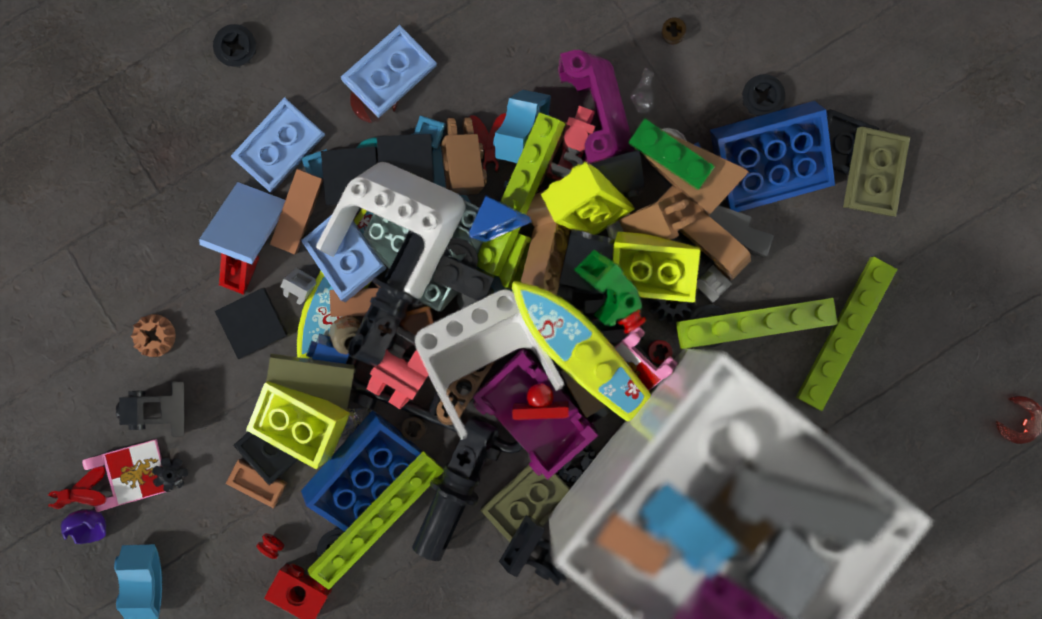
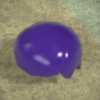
[61,509,106,544]

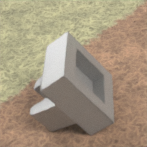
[696,265,732,303]
[281,268,316,305]

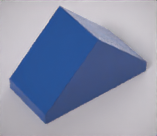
[469,196,531,242]

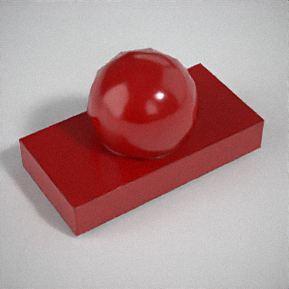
[512,383,569,420]

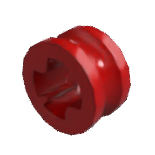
[618,309,647,334]
[647,340,673,364]
[256,533,285,559]

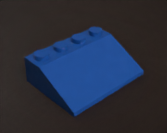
[710,101,835,212]
[301,410,423,531]

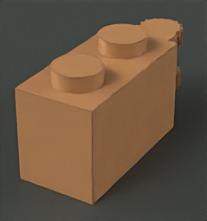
[440,118,487,195]
[618,195,696,240]

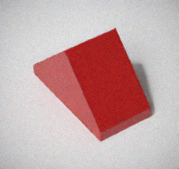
[219,253,260,295]

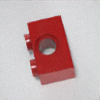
[264,563,332,619]

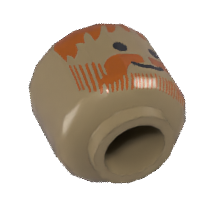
[329,316,361,354]

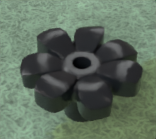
[152,457,188,492]

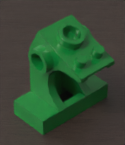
[574,250,642,326]

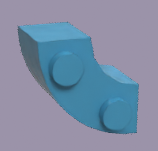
[493,90,551,163]
[640,482,738,578]
[114,544,162,619]

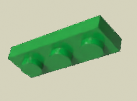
[629,119,715,191]

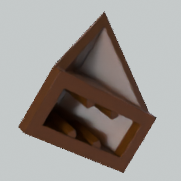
[399,306,437,336]

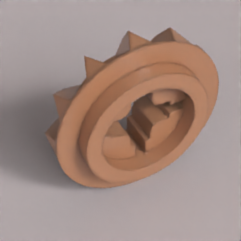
[131,314,176,357]

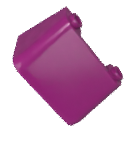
[558,50,634,164]
[473,348,598,479]

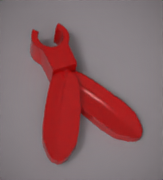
[469,113,506,173]
[48,466,107,509]

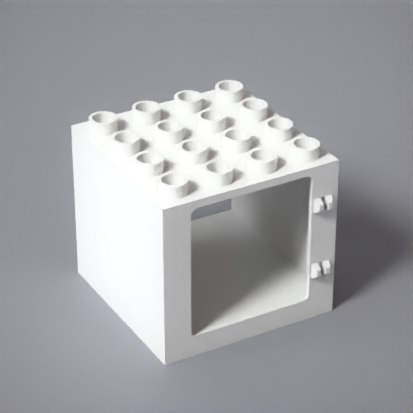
[548,348,931,619]

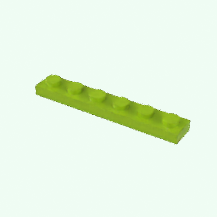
[477,112,566,276]
[796,257,898,411]
[676,298,837,349]
[308,451,444,590]

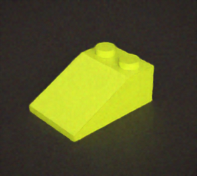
[541,162,635,235]
[613,232,700,302]
[247,381,350,469]

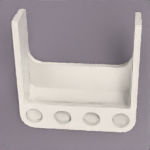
[316,162,466,299]
[415,290,564,440]

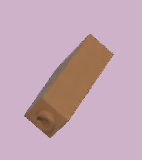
[634,130,748,215]

